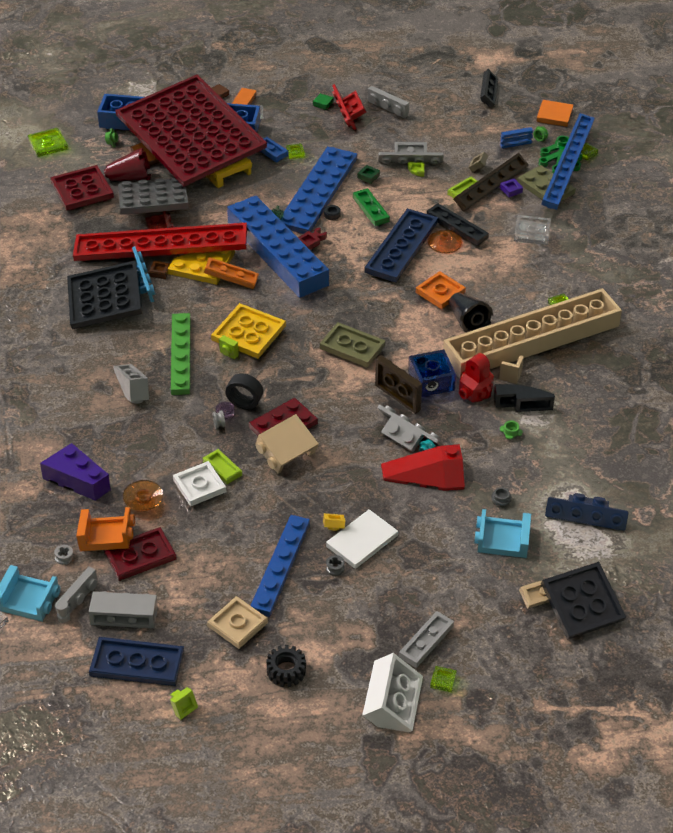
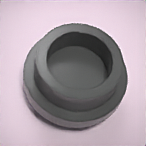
[491,487,511,506]

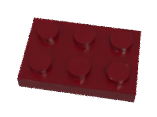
[249,397,318,436]

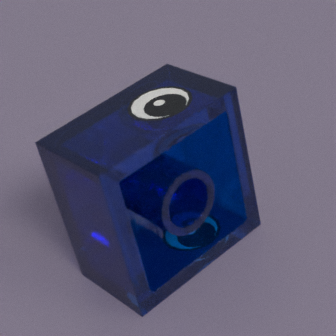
[408,349,456,397]

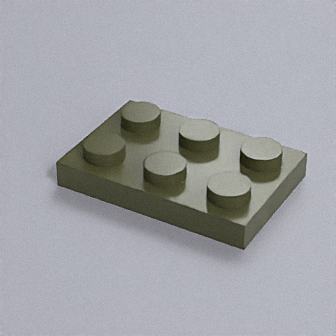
[517,165,576,201]
[320,322,385,368]

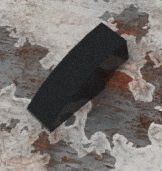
[493,384,555,412]

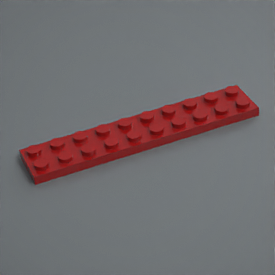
[73,223,247,261]

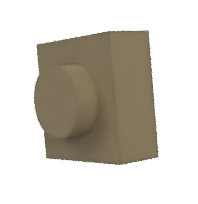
[468,152,488,172]

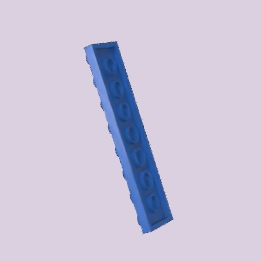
[279,146,357,234]

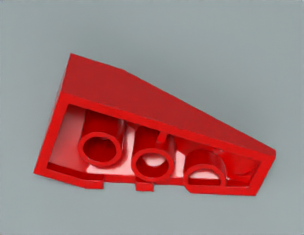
[381,444,465,491]

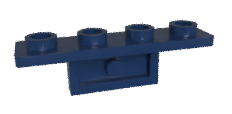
[545,493,629,531]

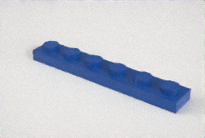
[250,515,310,617]

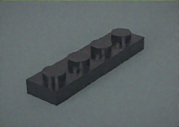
[427,203,489,246]

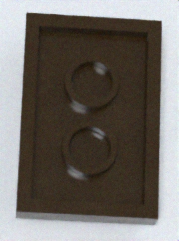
[375,355,422,414]

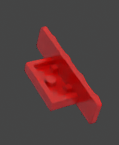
[332,84,367,130]

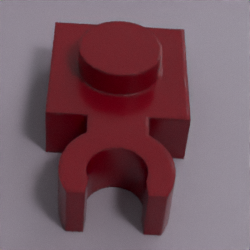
[298,227,327,250]

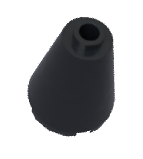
[449,292,493,333]

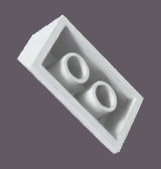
[362,653,423,732]

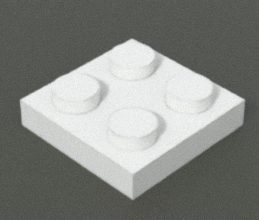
[173,461,226,507]

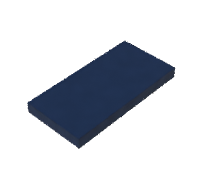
[89,637,184,686]

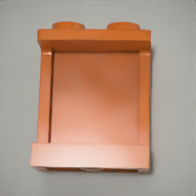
[76,507,135,552]

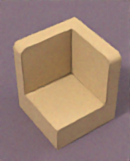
[499,356,524,384]

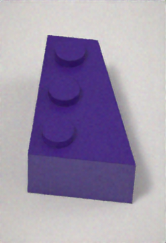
[40,443,111,501]

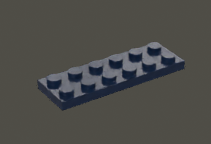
[364,208,438,283]

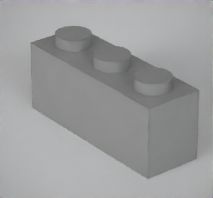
[89,591,158,629]

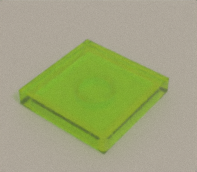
[27,128,68,157]

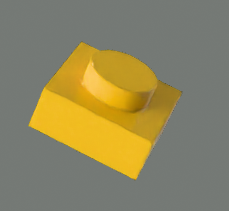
[323,513,345,531]

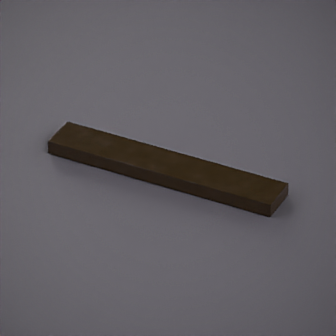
[453,153,529,212]

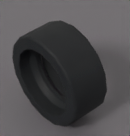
[225,373,264,410]

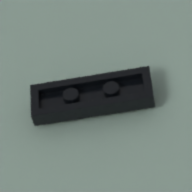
[480,69,498,108]

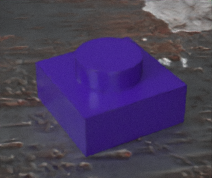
[500,179,523,197]

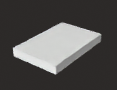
[326,509,398,569]

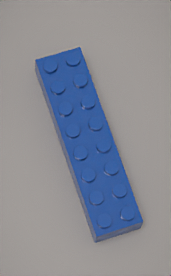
[227,196,329,298]

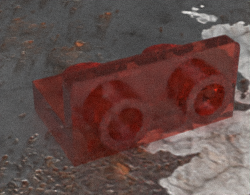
[146,211,174,229]

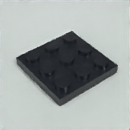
[541,562,626,640]

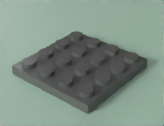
[118,177,189,215]

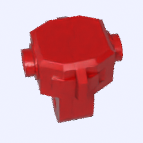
[458,353,494,402]

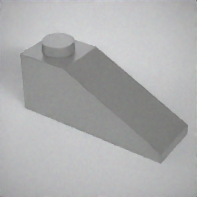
[114,364,149,404]

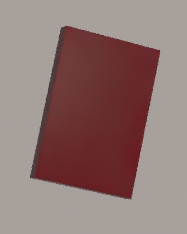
[104,527,177,581]

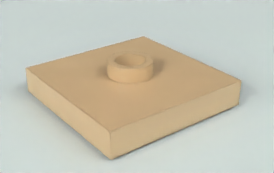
[207,596,268,649]

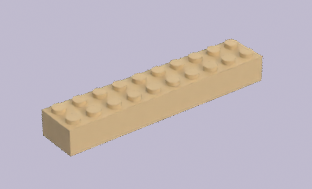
[443,288,622,379]

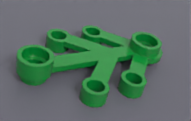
[538,136,583,173]

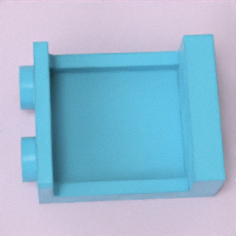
[474,509,531,558]
[0,565,60,622]

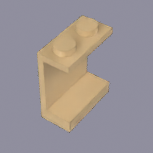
[255,414,319,474]

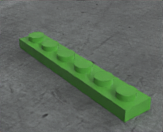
[171,313,190,395]

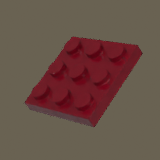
[50,165,114,211]

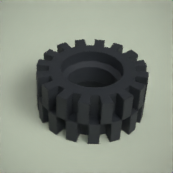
[266,645,306,687]

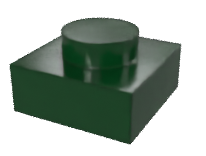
[357,165,380,184]

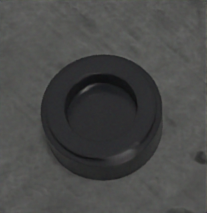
[324,205,341,220]

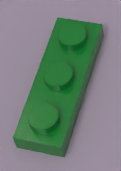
[353,188,390,226]

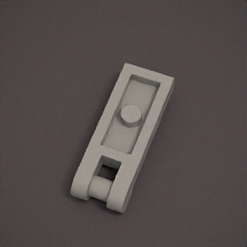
[55,567,98,623]

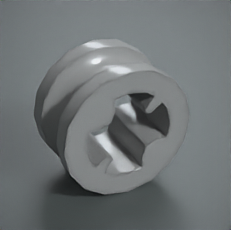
[212,410,225,429]
[54,545,73,565]

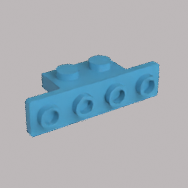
[132,246,155,303]

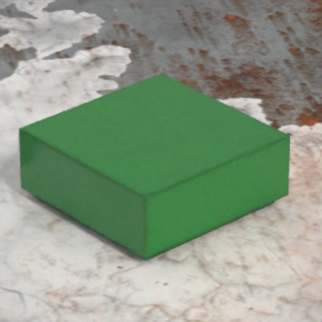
[313,93,334,110]

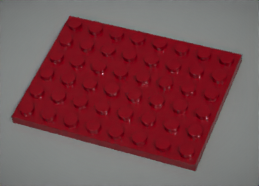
[115,74,267,187]

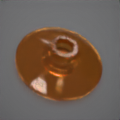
[428,230,462,254]
[123,480,163,511]

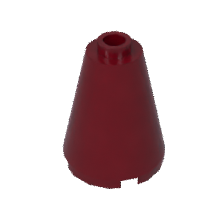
[104,148,151,181]

